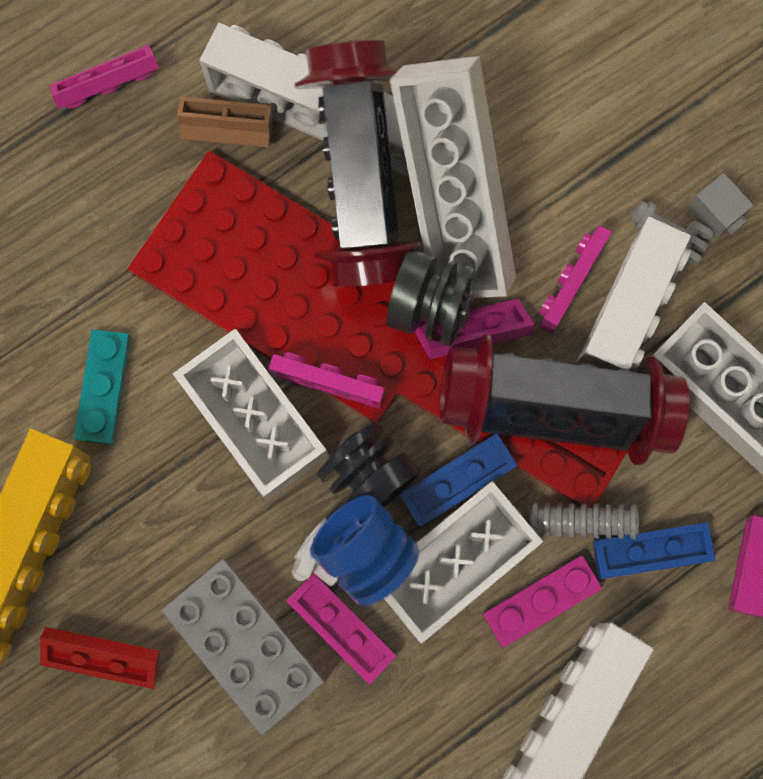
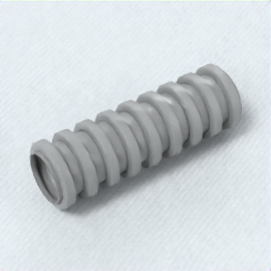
[530,502,639,540]

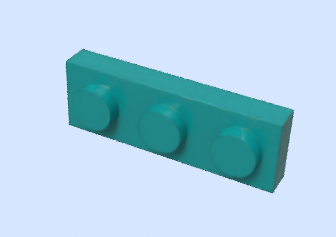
[74,329,131,446]

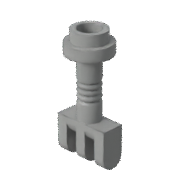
[631,201,714,266]

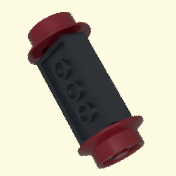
[294,40,421,287]
[439,334,690,466]

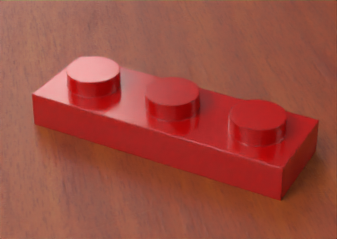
[40,627,160,689]

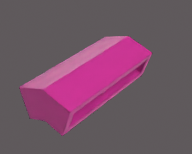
[727,515,763,619]

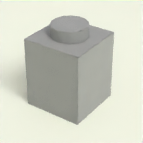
[688,173,754,239]

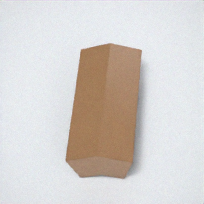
[177,96,273,147]

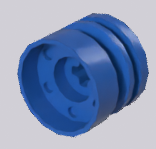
[310,495,420,606]

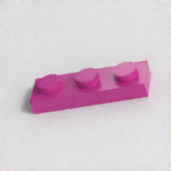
[49,45,159,109]
[539,225,612,334]
[415,299,535,359]
[269,352,384,409]
[482,555,602,648]
[286,573,397,685]

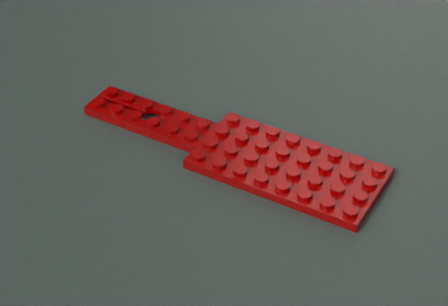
[127,150,628,507]

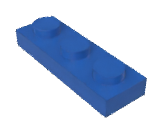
[399,434,518,527]
[592,522,716,580]

